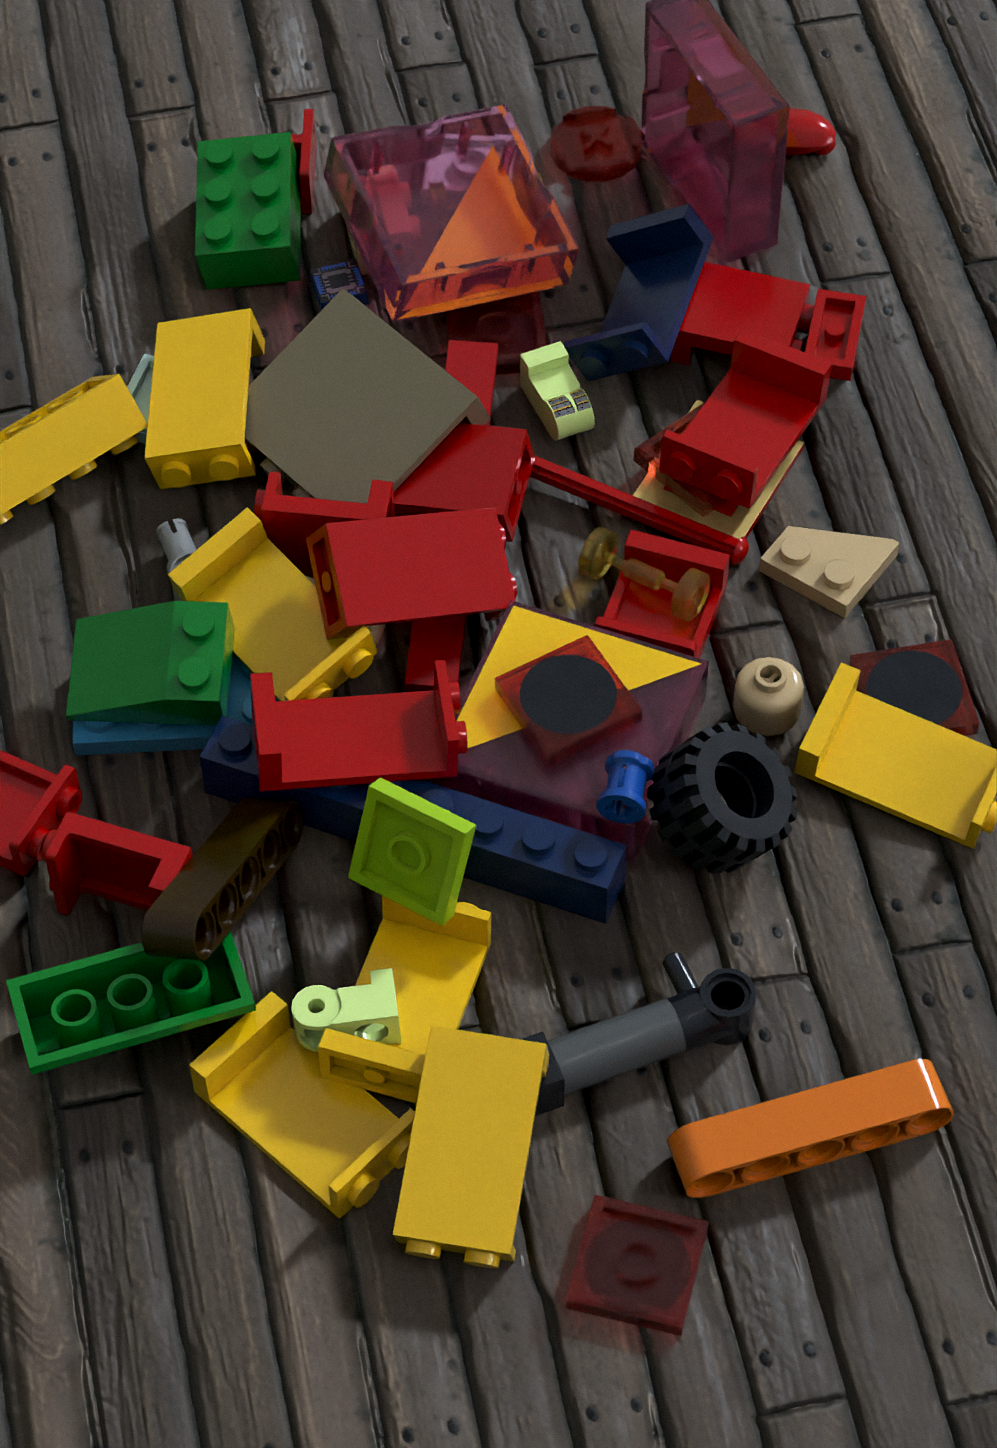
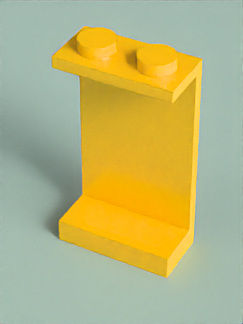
[144,308,265,489]
[168,507,378,701]
[794,662,997,849]
[318,896,491,1104]
[189,991,415,1219]
[393,1025,549,1269]

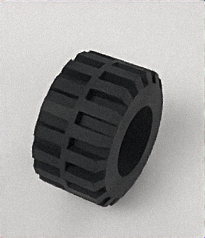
[647,723,798,874]

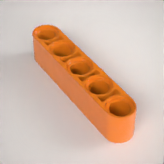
[667,1059,954,1198]

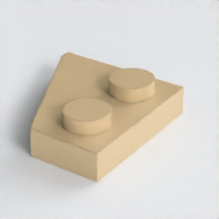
[759,526,900,618]

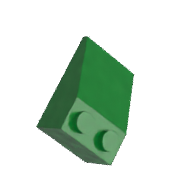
[66,601,235,726]

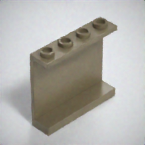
[244,288,491,503]

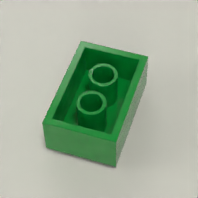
[195,132,300,290]

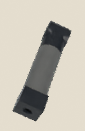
[520,952,757,1116]

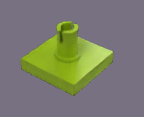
[348,777,476,926]

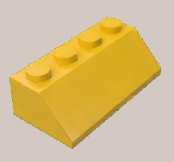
[0,374,148,525]

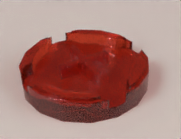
[551,106,642,182]

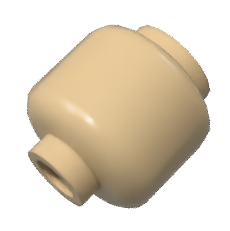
[733,657,804,736]

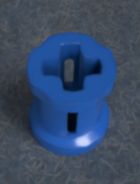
[596,750,654,824]

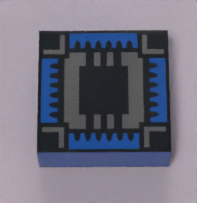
[310,259,369,310]

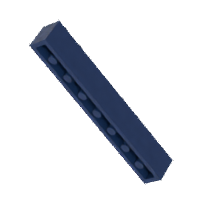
[200,716,626,924]

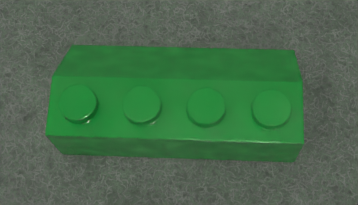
[6,931,256,1075]

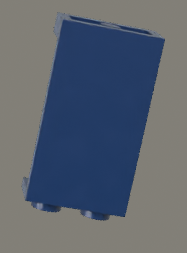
[564,204,714,381]

